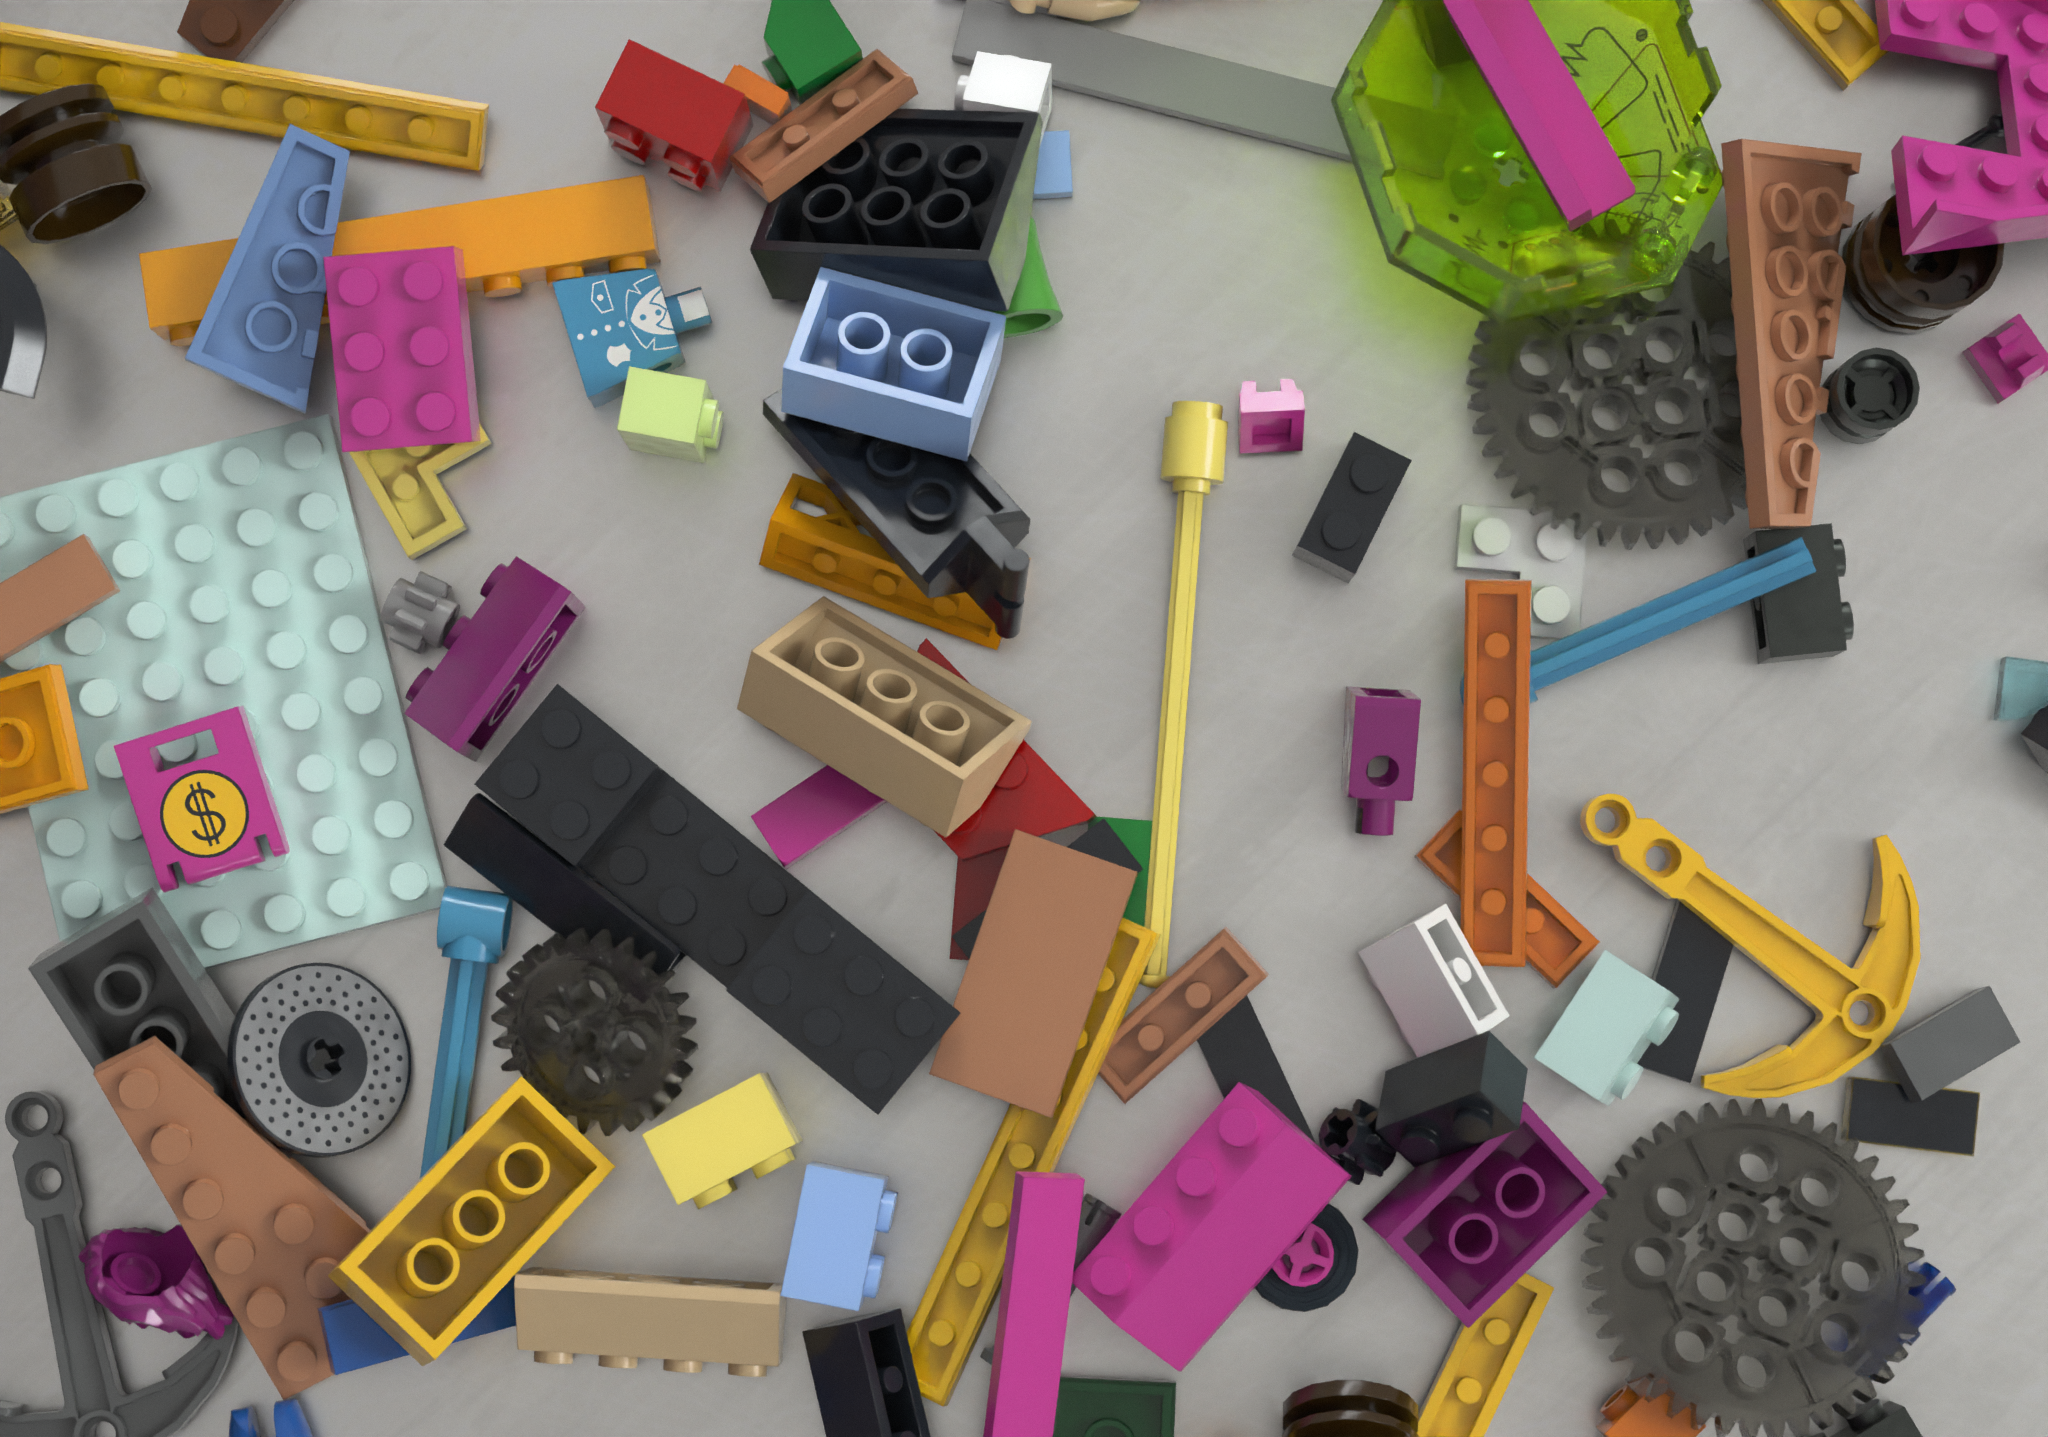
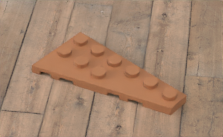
[1721,139,1862,529]
[93,1036,371,1400]

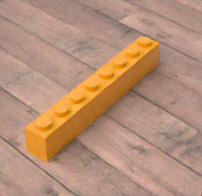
[139,175,661,346]

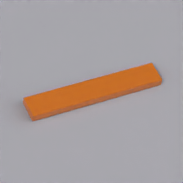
[1461,579,1532,967]

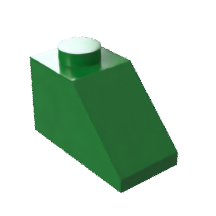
[761,0,863,105]

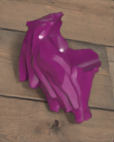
[78,1224,234,1340]

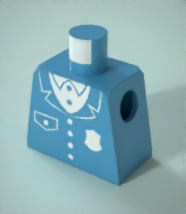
[552,269,712,408]

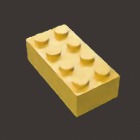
[328,1076,616,1366]

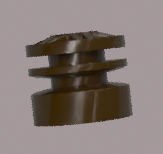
[0,83,152,244]
[1842,194,2005,334]
[1282,1380,1419,1437]

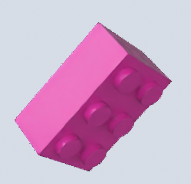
[323,246,481,452]

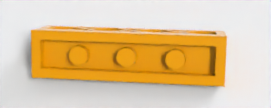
[759,473,1031,650]

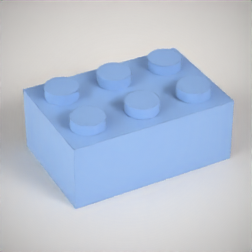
[781,267,1006,461]

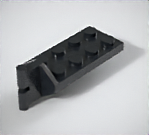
[763,389,1031,639]

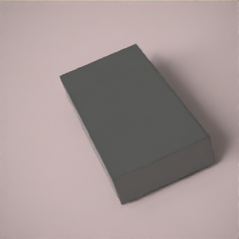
[1880,985,2020,1103]

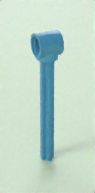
[1459,537,1816,705]
[420,886,513,1178]

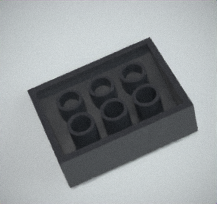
[750,108,1043,311]

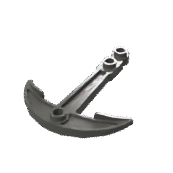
[0,1092,239,1437]

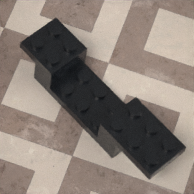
[474,684,961,1115]

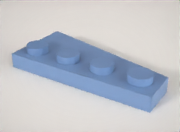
[185,124,350,414]

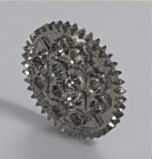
[1466,222,1747,550]
[1581,1099,1926,1437]

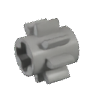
[380,571,460,654]

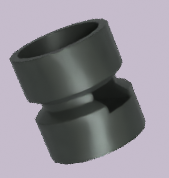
[1820,347,1920,444]

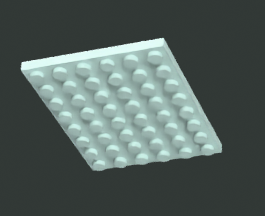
[0,414,447,969]

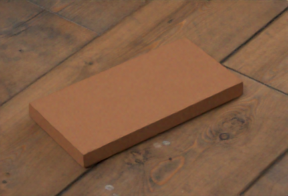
[929,829,1138,1118]

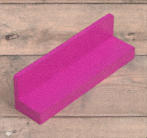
[1442,0,1635,232]

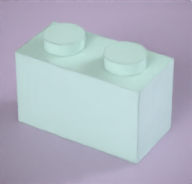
[1534,950,1679,1106]

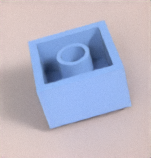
[780,1161,898,1311]

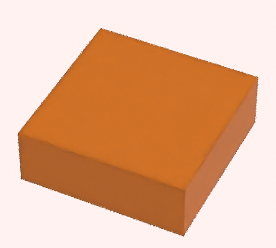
[723,64,792,125]

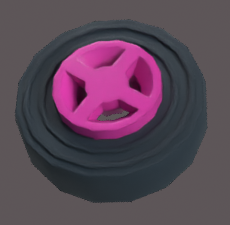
[1255,1204,1359,1312]

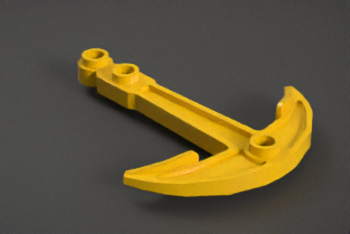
[1580,793,1921,1098]

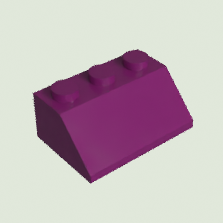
[404,556,586,762]
[1362,1101,1608,1328]

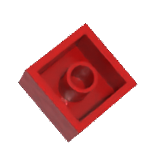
[595,39,753,192]

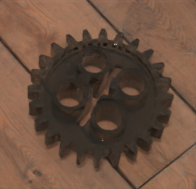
[491,927,698,1136]

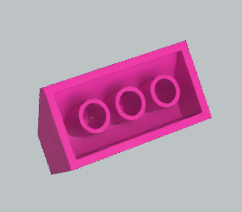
[1072,1082,1352,1372]

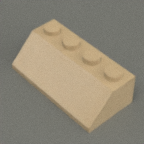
[737,596,1032,837]
[514,1267,787,1377]

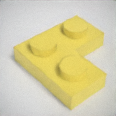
[349,422,492,560]

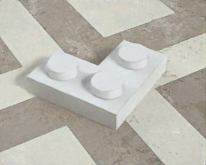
[1454,504,1588,641]

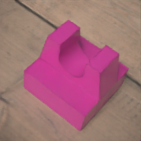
[1962,313,2048,404]
[1238,379,1305,454]

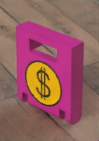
[114,705,290,893]

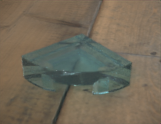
[1993,656,2048,721]

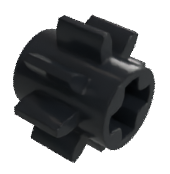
[1318,1099,1398,1185]

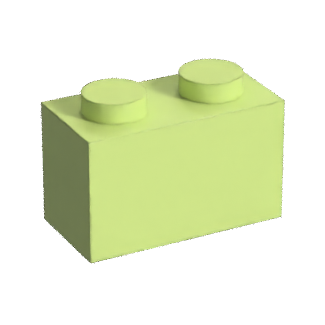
[617,366,724,463]

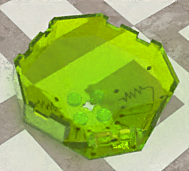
[1331,0,1723,325]

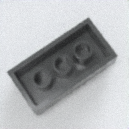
[28,887,246,1119]

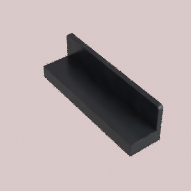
[443,793,686,1003]

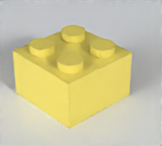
[642,1072,803,1210]

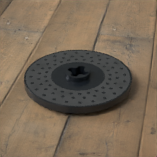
[227,963,411,1158]

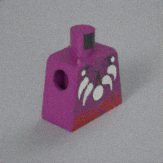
[1341,686,1421,836]

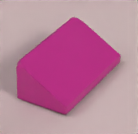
[751,765,887,869]

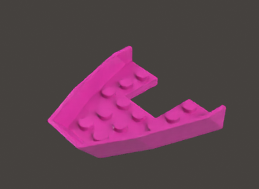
[1875,0,2048,255]

